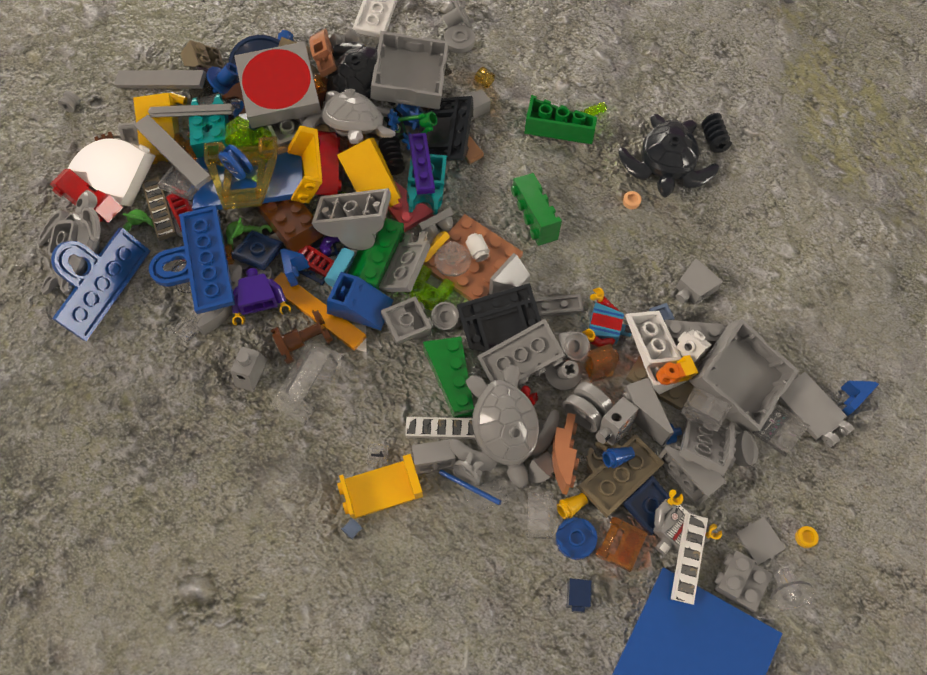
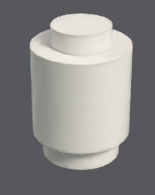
[465,233,490,262]

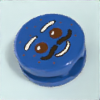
[218,144,253,180]

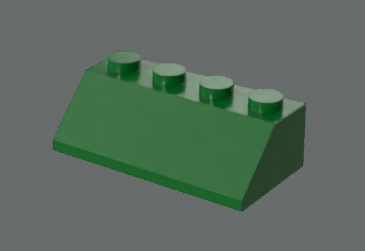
[347,218,405,291]

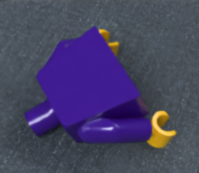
[232,268,291,326]

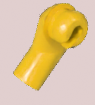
[169,92,188,105]

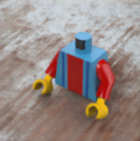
[582,288,632,349]

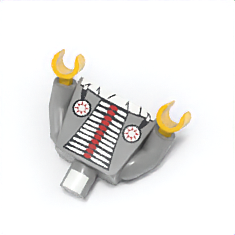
[653,489,722,555]

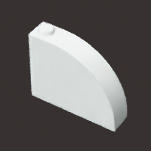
[68,139,156,207]

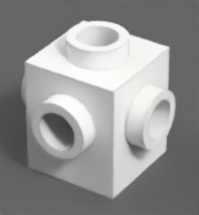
[676,330,712,363]

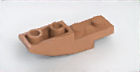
[309,28,337,78]
[552,413,579,495]

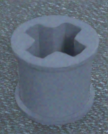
[341,518,363,540]

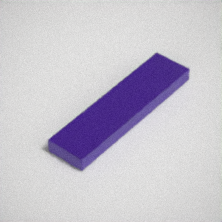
[408,133,435,195]

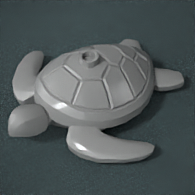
[302,89,396,144]
[37,190,101,295]
[449,365,560,489]

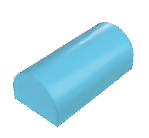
[324,248,355,287]

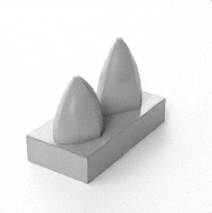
[329,28,361,46]
[416,208,453,239]

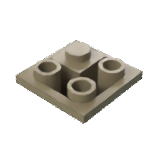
[180,40,225,72]

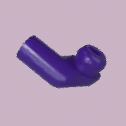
[319,236,340,256]

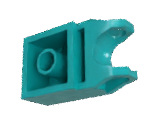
[189,94,231,158]
[407,154,447,215]

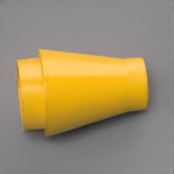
[556,493,588,519]

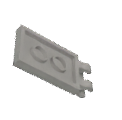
[379,231,433,292]
[778,372,855,448]

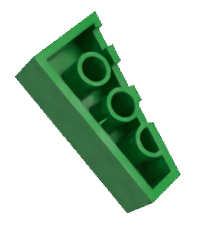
[524,95,597,144]
[511,173,562,246]
[423,336,474,418]

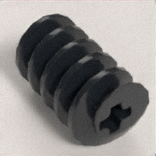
[701,113,732,153]
[378,135,405,175]

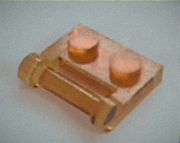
[595,517,648,572]

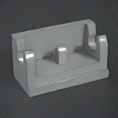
[412,439,456,474]

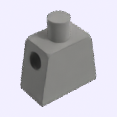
[676,259,723,304]
[231,347,268,392]

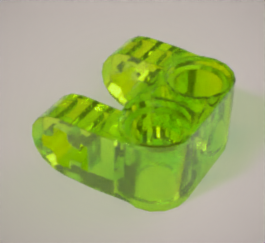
[225,116,272,153]
[409,265,455,311]

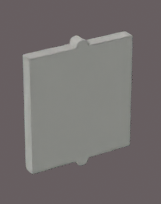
[735,517,786,565]

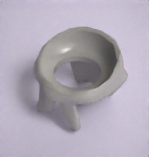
[453,452,484,487]

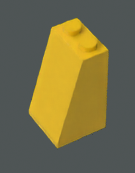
[133,93,180,164]
[337,138,402,207]

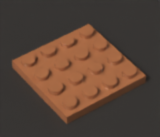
[421,214,523,301]

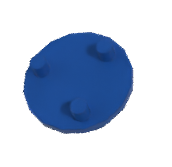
[206,63,238,95]

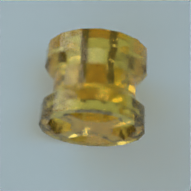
[474,67,495,88]

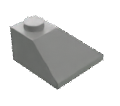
[489,253,530,295]

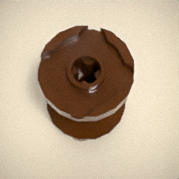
[271,310,333,365]

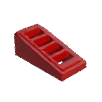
[166,190,192,232]
[298,245,334,277]

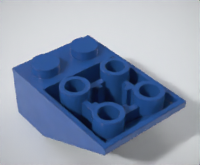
[327,272,394,330]

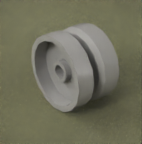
[562,382,613,433]

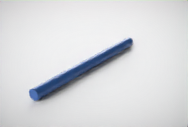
[439,469,501,505]

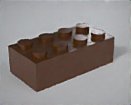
[255,199,323,252]

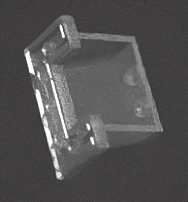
[270,339,344,425]

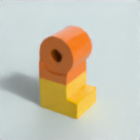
[656,355,699,385]

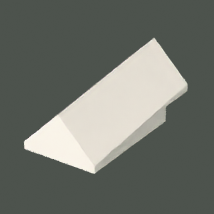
[626,311,686,395]

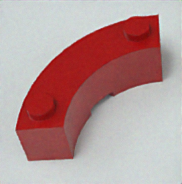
[315,131,342,195]
[50,169,123,223]

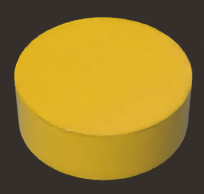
[795,526,819,548]

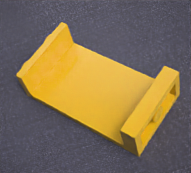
[288,125,322,204]
[337,454,423,519]

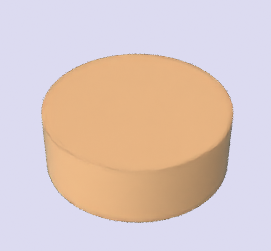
[623,191,642,209]

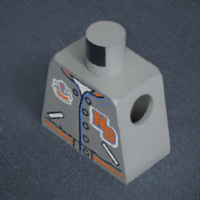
[596,397,639,445]

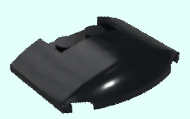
[419,96,474,161]
[457,283,541,352]

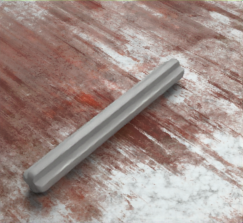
[148,104,234,118]

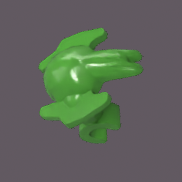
[122,209,155,232]
[226,218,272,250]

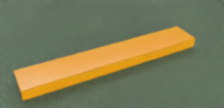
[274,272,367,351]

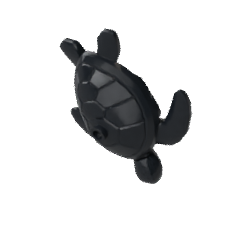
[324,42,396,106]
[619,114,719,198]

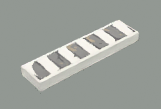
[406,417,476,440]
[671,513,708,605]

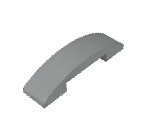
[196,266,246,335]

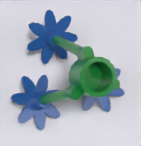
[387,108,437,150]

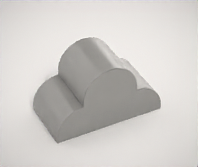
[312,188,391,250]

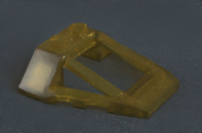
[204,136,278,210]

